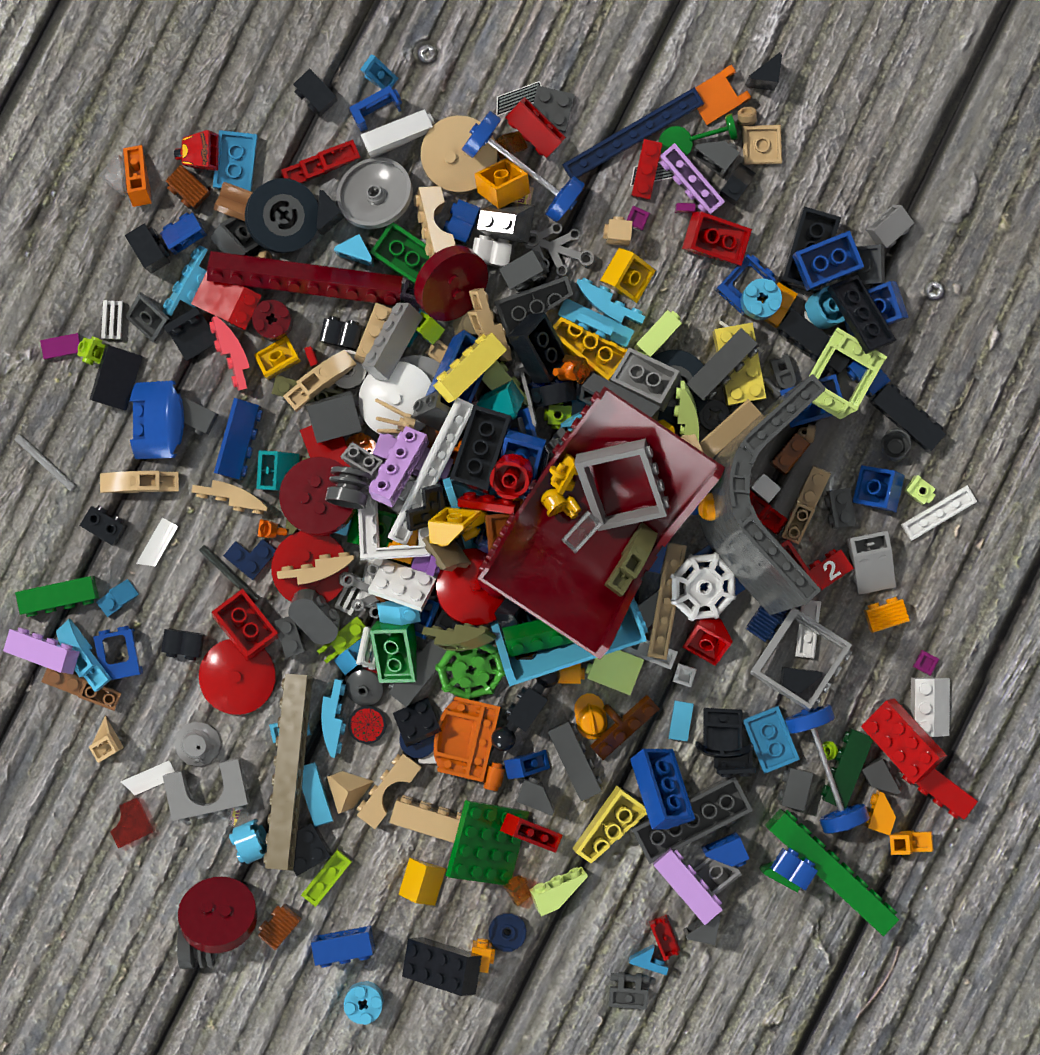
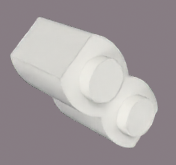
[472,235,513,268]

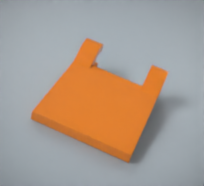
[695,64,751,125]

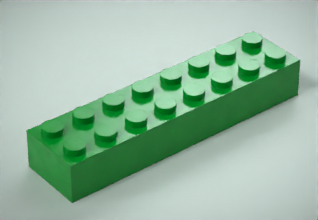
[765,809,899,937]

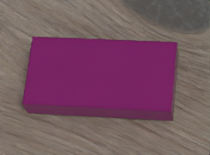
[40,333,80,360]

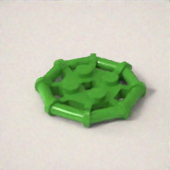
[435,644,506,700]

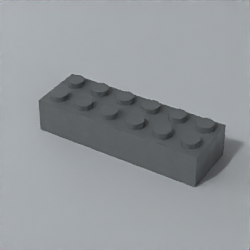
[631,774,753,864]

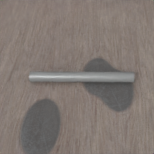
[14,434,76,491]

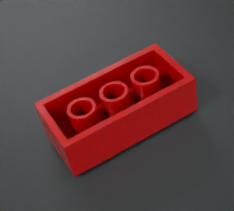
[861,698,947,784]

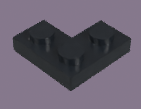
[405,484,444,531]

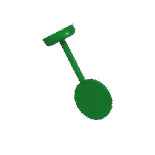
[659,113,738,157]

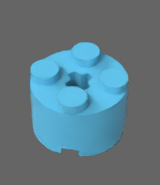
[740,278,782,320]
[805,286,845,329]
[229,819,267,864]
[344,981,384,1025]

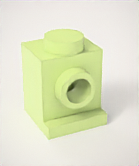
[903,475,936,505]

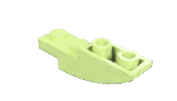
[674,381,699,441]

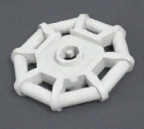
[670,552,737,621]

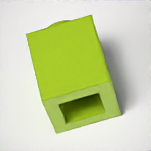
[415,312,445,345]

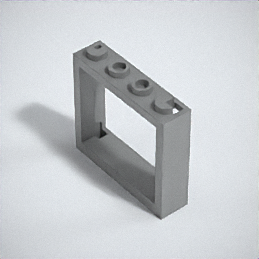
[574,438,670,531]
[750,608,852,712]

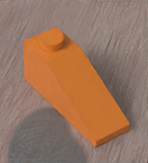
[123,145,152,207]

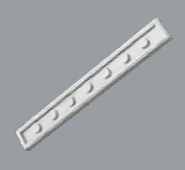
[388,397,473,545]

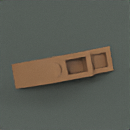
[41,668,122,711]

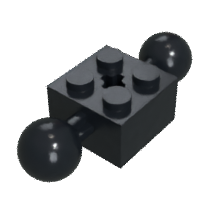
[491,670,560,751]

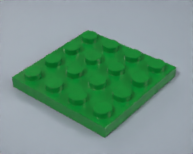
[445,800,529,886]

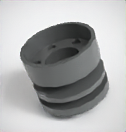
[325,466,372,509]
[177,928,217,969]

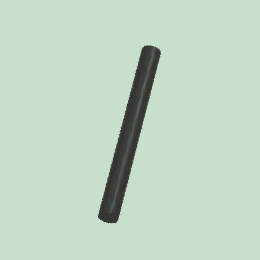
[199,545,259,603]

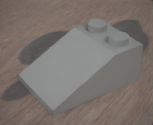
[610,347,682,412]

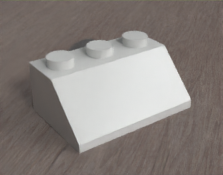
[911,678,950,737]

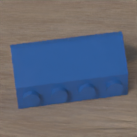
[426,330,485,407]
[214,398,263,480]
[630,749,695,830]

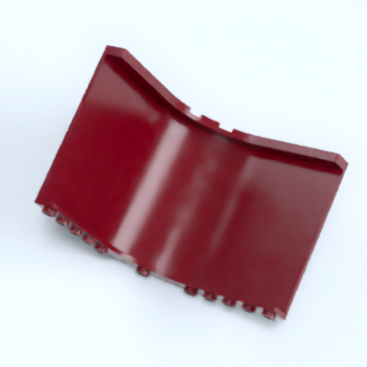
[477,386,725,659]

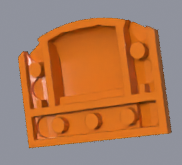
[434,697,501,782]

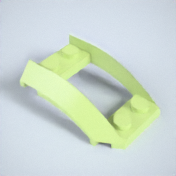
[809,327,887,419]

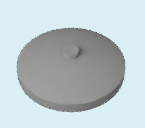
[337,157,413,229]

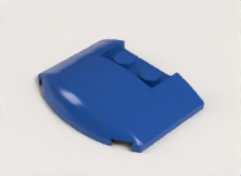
[130,381,184,459]

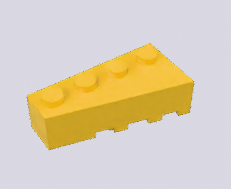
[553,317,628,380]

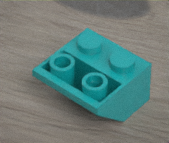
[477,380,525,420]
[256,450,300,491]

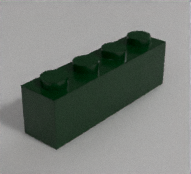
[820,728,873,809]

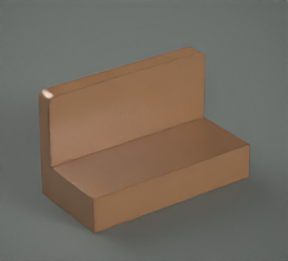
[213,182,253,221]

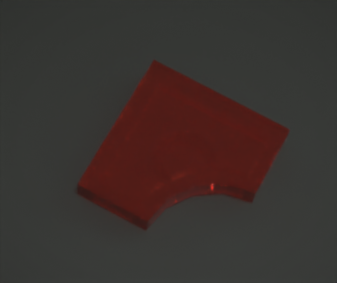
[110,797,154,848]

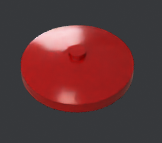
[436,548,506,626]
[199,639,276,715]

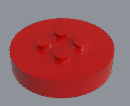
[271,531,349,603]

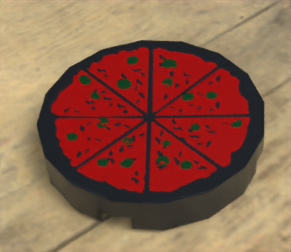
[348,706,387,744]

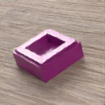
[675,203,696,213]
[627,206,650,231]
[913,650,939,676]

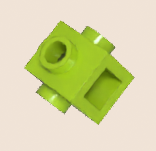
[77,336,105,366]
[544,402,572,430]

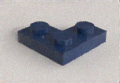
[223,539,276,580]

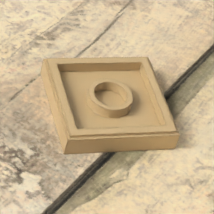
[742,125,782,165]

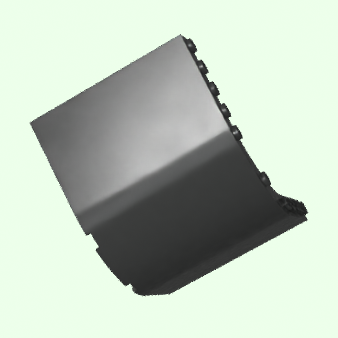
[698,374,825,615]

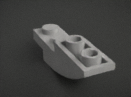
[340,442,414,501]

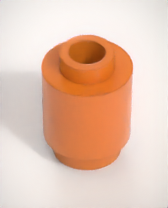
[483,762,506,792]

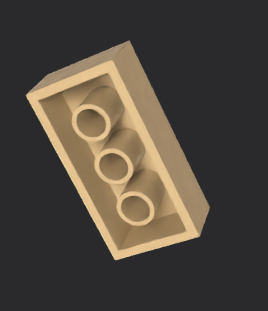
[389,795,462,843]

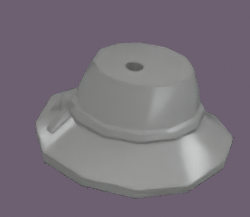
[175,721,220,767]

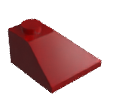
[683,610,733,666]

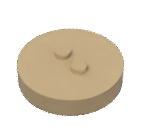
[421,116,497,195]

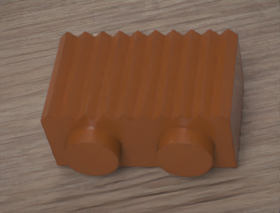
[166,165,211,210]
[770,433,810,475]
[258,904,302,950]

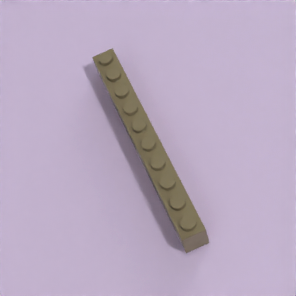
[263,674,313,870]

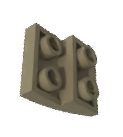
[422,536,471,572]

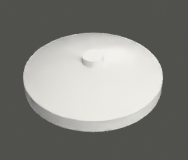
[358,361,432,439]

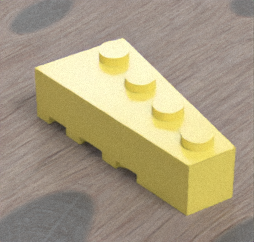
[433,333,507,403]
[573,786,647,863]

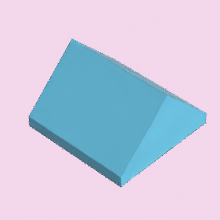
[334,234,374,267]

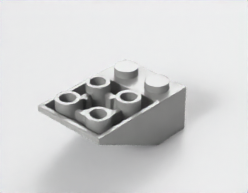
[847,531,896,595]

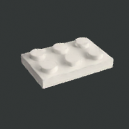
[368,559,437,612]

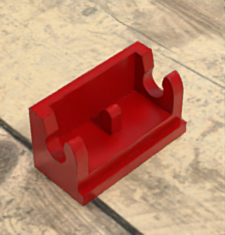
[649,915,681,961]

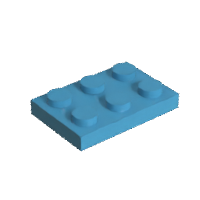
[212,130,258,192]
[742,706,800,774]

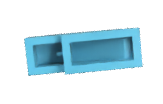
[302,762,334,827]

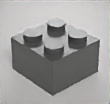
[499,250,550,292]

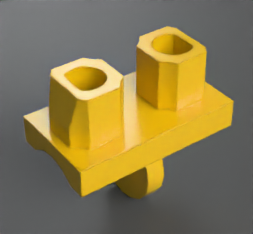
[549,454,578,495]

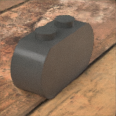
[288,589,341,645]

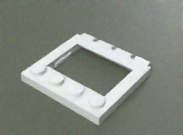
[358,480,431,560]

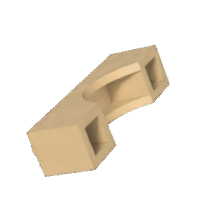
[414,186,456,258]
[357,752,422,829]

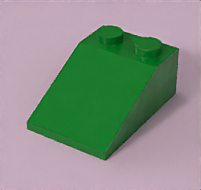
[370,621,417,683]

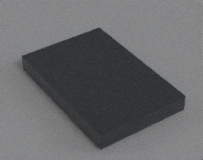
[89,345,143,411]

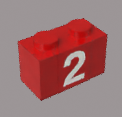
[809,549,854,590]

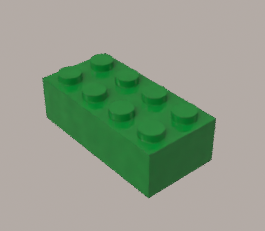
[370,222,429,285]

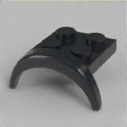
[695,708,753,758]

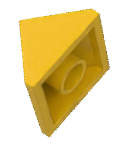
[254,336,302,380]
[398,857,446,906]

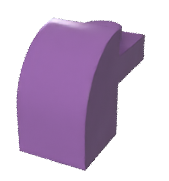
[411,555,440,576]

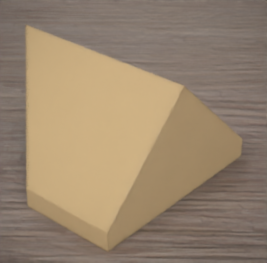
[89,715,124,763]
[327,771,374,814]

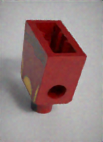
[174,130,219,171]

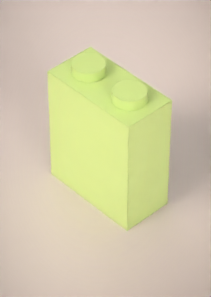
[634,310,682,357]
[585,650,644,695]

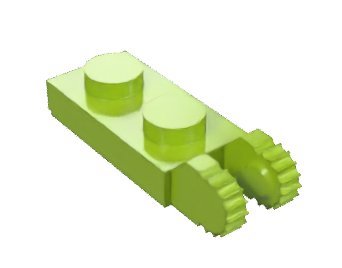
[317,616,366,663]

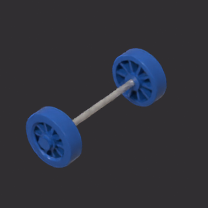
[462,111,585,222]
[785,704,870,834]

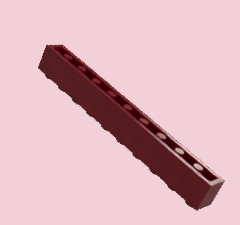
[207,251,403,306]

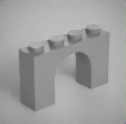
[163,758,250,823]

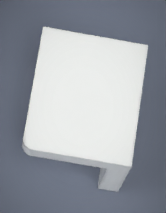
[750,474,781,503]

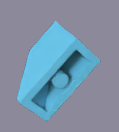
[377,601,421,625]

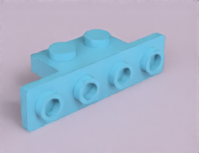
[163,245,208,316]
[558,298,634,347]

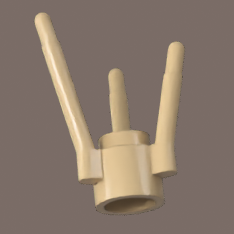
[375,398,416,434]

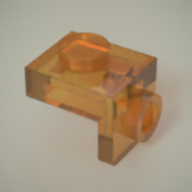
[495,131,528,159]
[563,354,591,384]
[504,875,531,906]

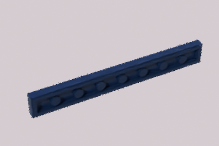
[562,87,704,179]

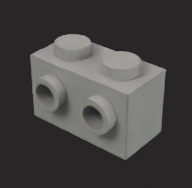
[865,205,914,248]

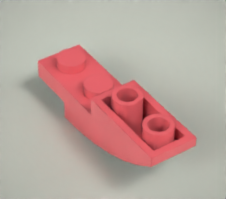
[209,316,250,391]

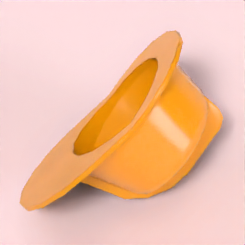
[698,493,715,521]
[574,693,607,739]

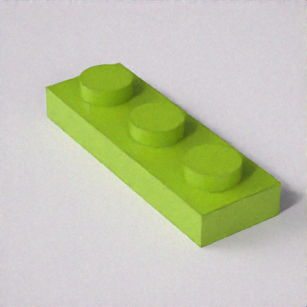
[301,849,352,907]

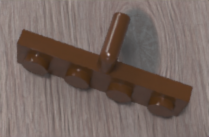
[590,695,660,760]

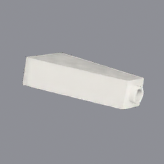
[361,109,435,158]

